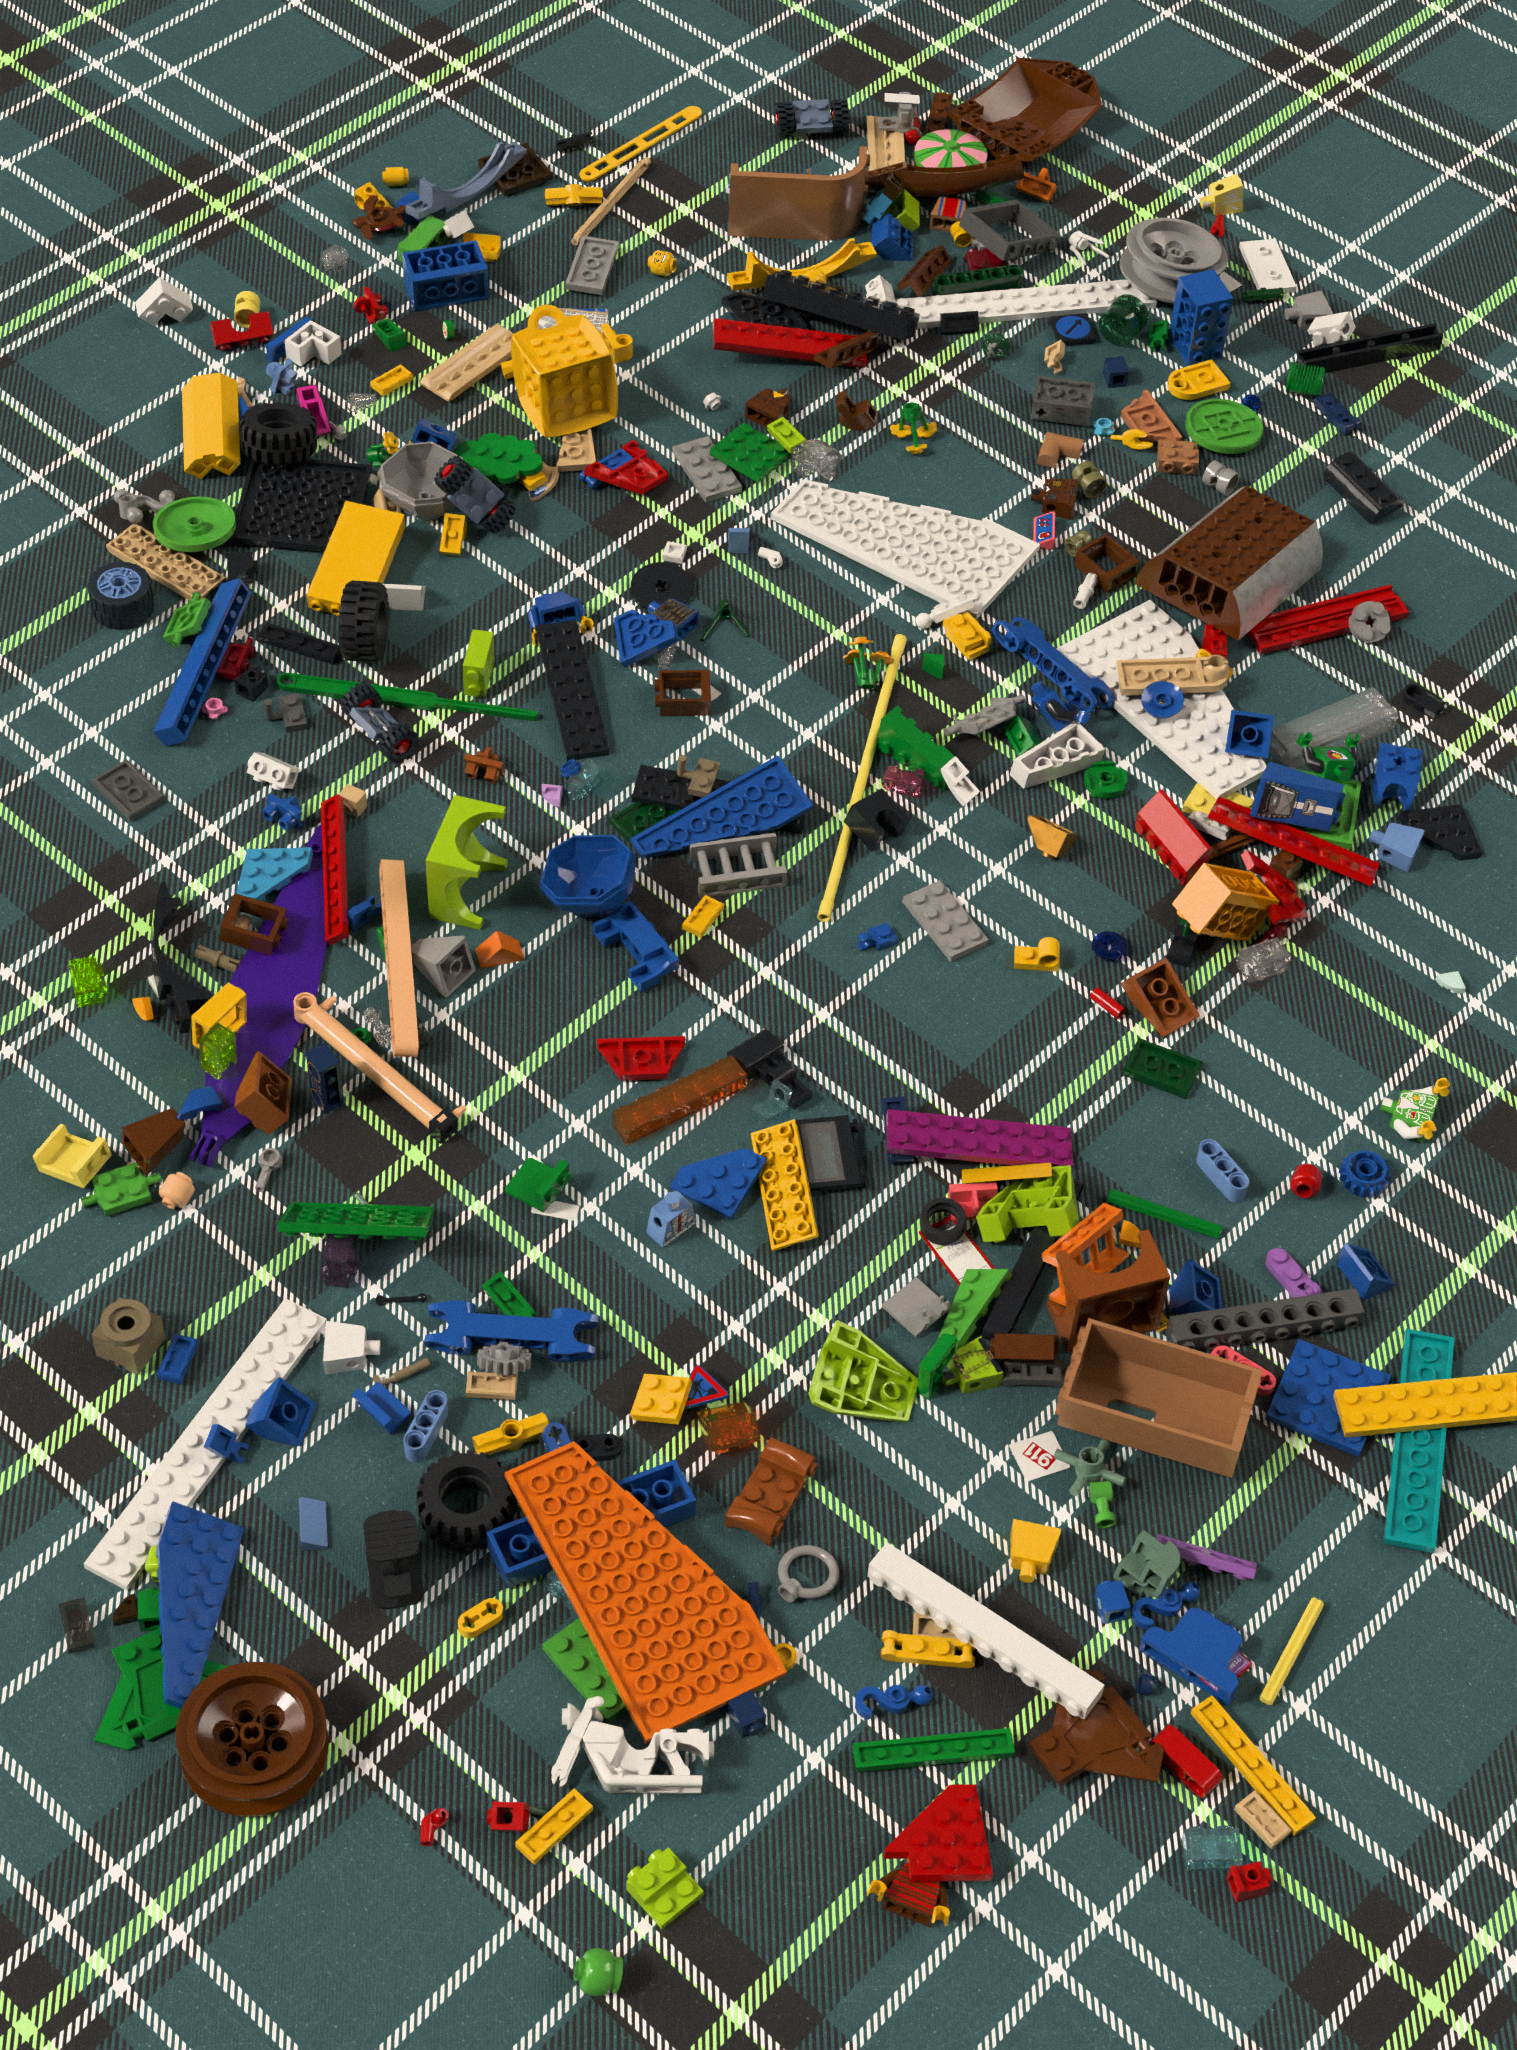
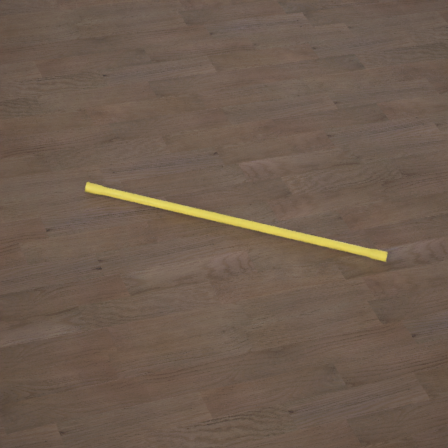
[817,634,907,922]

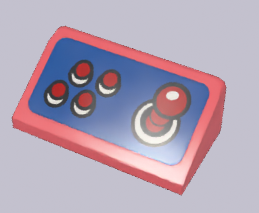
[1033,511,1055,549]

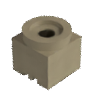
[91,1297,166,1375]

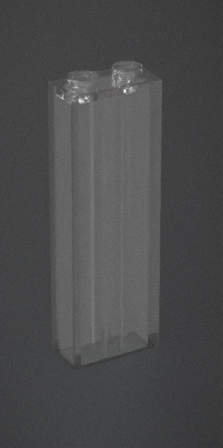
[1270,687,1398,769]

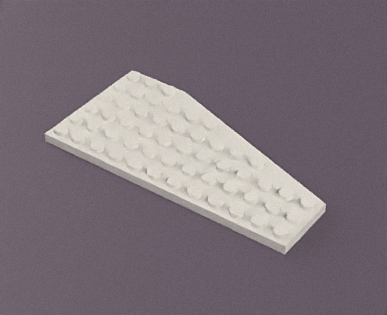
[770,479,1040,619]
[1056,600,1267,800]

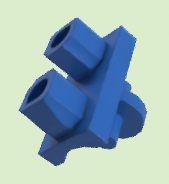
[262,793,303,831]

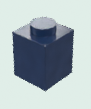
[1103,356,1129,388]
[727,1690,766,1738]

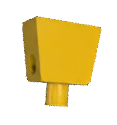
[1010,1519,1061,1583]

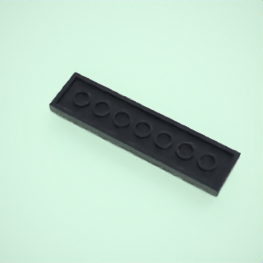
[535,620,609,761]
[632,765,810,834]

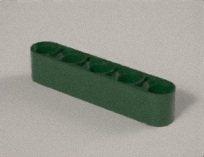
[933,265,1023,296]

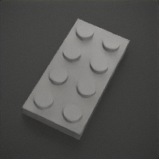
[565,236,619,295]
[672,436,742,503]
[902,880,989,962]

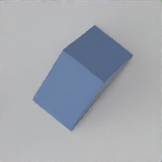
[728,528,750,553]

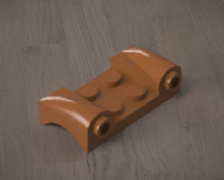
[724,1437,818,1546]

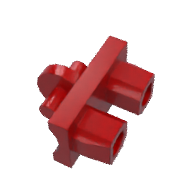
[353,287,388,324]

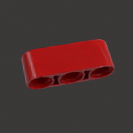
[1149,1725,1223,1798]

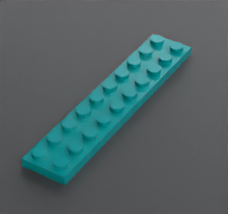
[1383,1328,1455,1553]

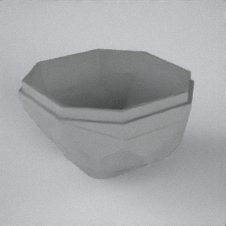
[379,442,463,522]

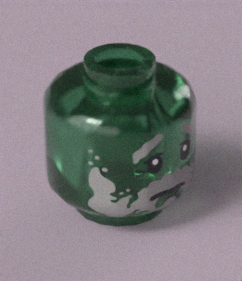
[982,332,1010,359]

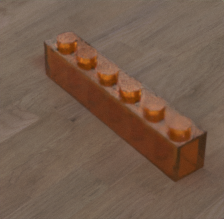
[612,1055,747,1146]

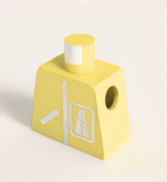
[1200,174,1243,216]

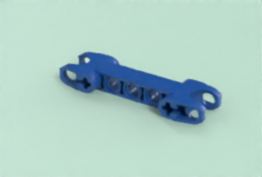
[991,617,1116,712]
[424,1300,598,1363]

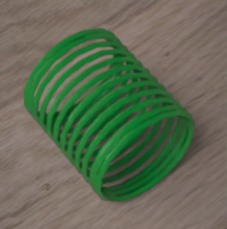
[1285,362,1325,397]

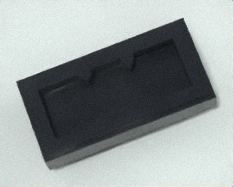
[939,311,979,333]

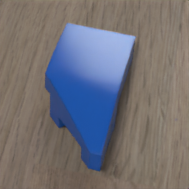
[177,1086,222,1120]

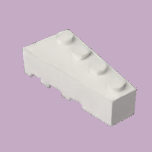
[1010,721,1105,789]

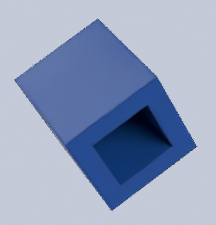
[1094,1580,1131,1624]

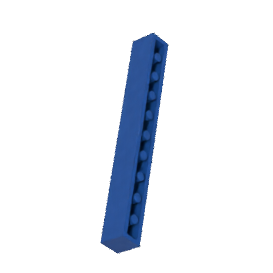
[153,578,252,746]

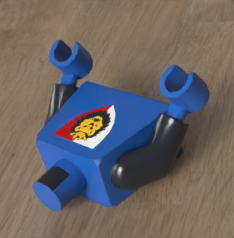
[1031,681,1091,733]

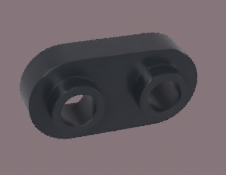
[573,1434,621,1462]

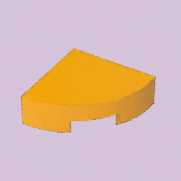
[132,997,154,1021]
[1118,1220,1140,1248]

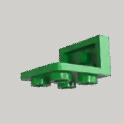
[505,1158,571,1213]

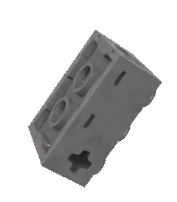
[1031,375,1095,427]

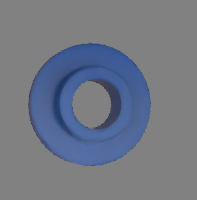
[560,759,581,778]

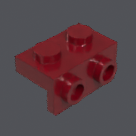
[963,248,1007,271]
[216,638,256,680]

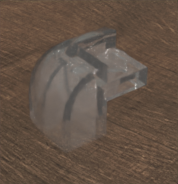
[791,439,842,482]

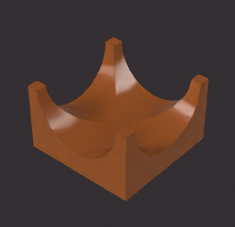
[1046,1229,1170,1353]

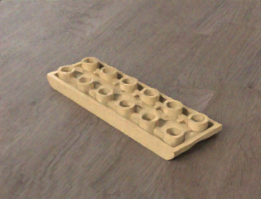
[866,116,905,171]
[420,324,513,402]
[106,524,226,601]

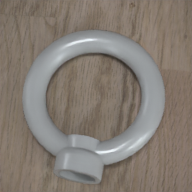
[778,1545,839,1603]

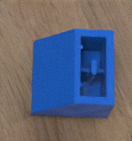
[871,213,913,261]

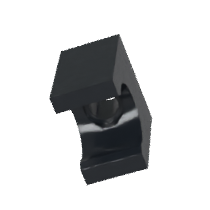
[843,788,910,852]

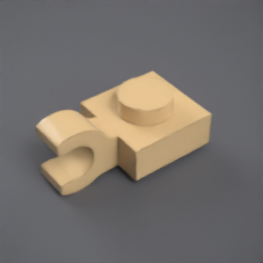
[1044,340,1065,375]

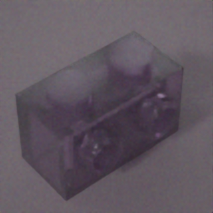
[322,1234,358,1289]

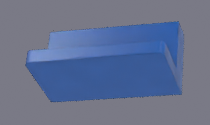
[352,1382,411,1435]

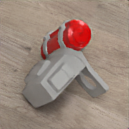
[879,92,922,146]

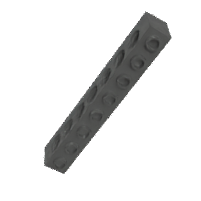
[1166,1288,1365,1350]

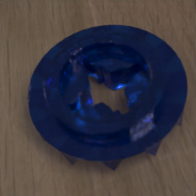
[1092,931,1128,962]

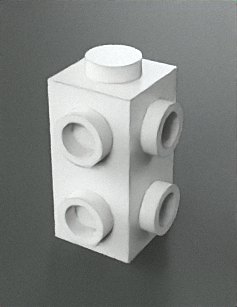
[865,275,896,303]
[247,752,300,791]

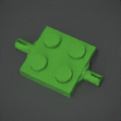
[162,592,211,648]
[80,1162,162,1216]

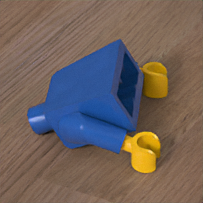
[528,591,594,646]

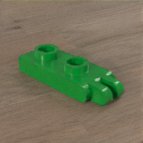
[481,1271,536,1317]

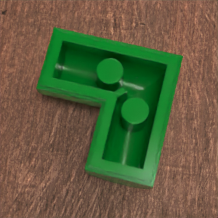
[917,1333,958,1399]

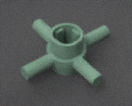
[1054,1439,1126,1496]

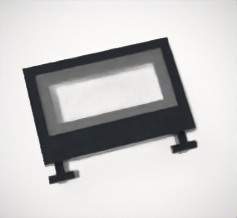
[795,1115,869,1191]

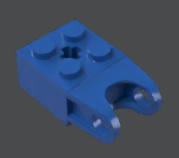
[1372,743,1423,812]

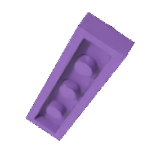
[1157,1534,1257,1580]

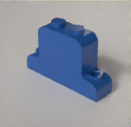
[1139,1608,1242,1706]

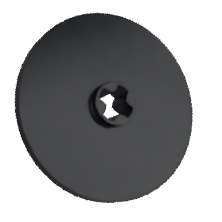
[630,562,692,610]

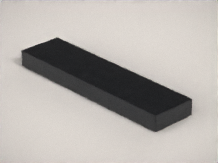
[258,622,341,665]

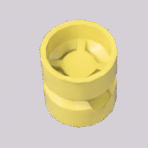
[234,291,260,328]

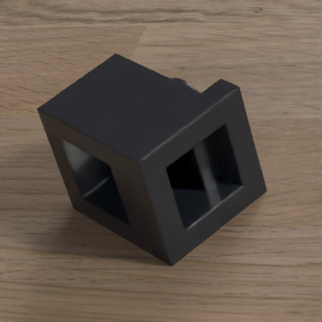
[234,667,268,702]

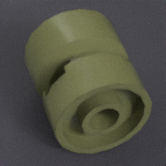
[1072,461,1108,499]

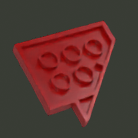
[883,1784,993,1882]

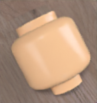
[159,1172,195,1209]

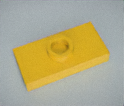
[370,364,413,396]
[682,895,724,938]

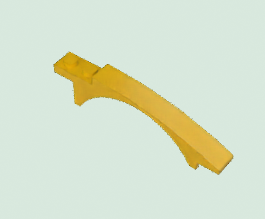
[727,238,877,291]

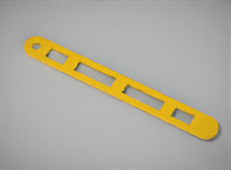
[579,106,702,182]

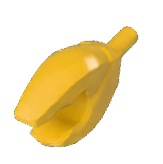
[1111,429,1153,450]

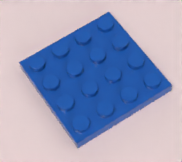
[1265,1339,1391,1457]

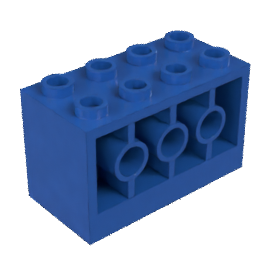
[402,240,489,312]
[1169,269,1234,366]

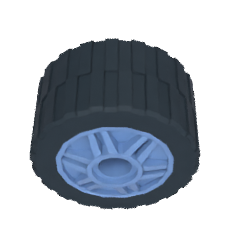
[87,562,154,630]

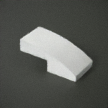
[940,756,980,806]

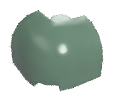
[1113,1530,1180,1598]

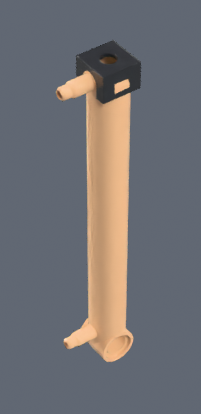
[293,992,466,1144]

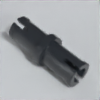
[556,131,594,152]

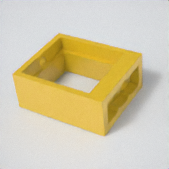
[191,982,247,1056]

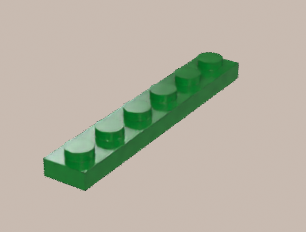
[852,1728,1015,1772]

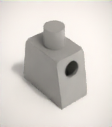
[1285,291,1333,329]

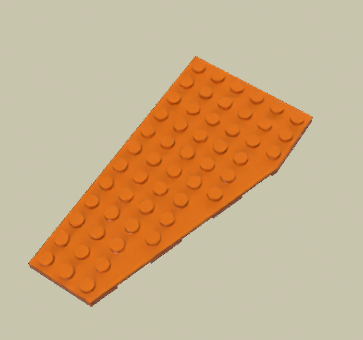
[505,1441,787,1744]

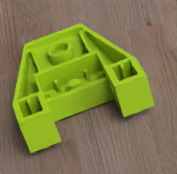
[976,1165,1079,1243]

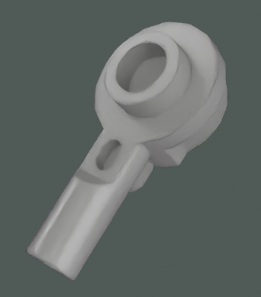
[255,1148,283,1192]

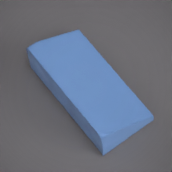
[299,1497,328,1551]

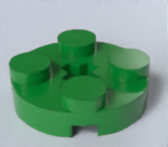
[1084,761,1127,798]

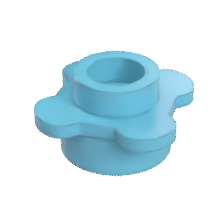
[1093,418,1114,436]

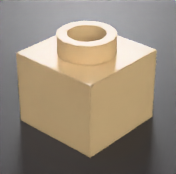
[339,784,367,817]

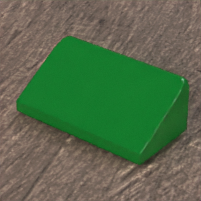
[975,189,1010,205]

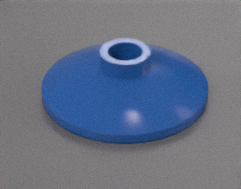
[1141,681,1184,719]

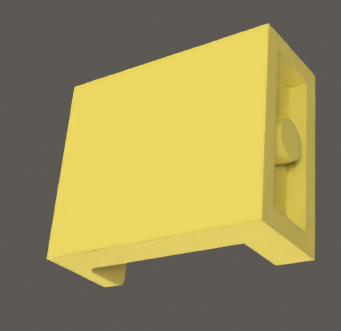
[33,1124,112,1188]

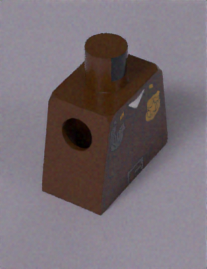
[1031,479,1078,520]

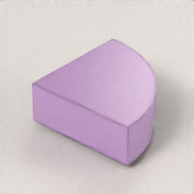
[542,784,563,807]

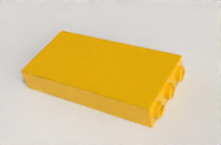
[306,501,406,616]

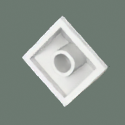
[383,584,426,611]

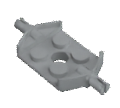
[944,694,1026,737]

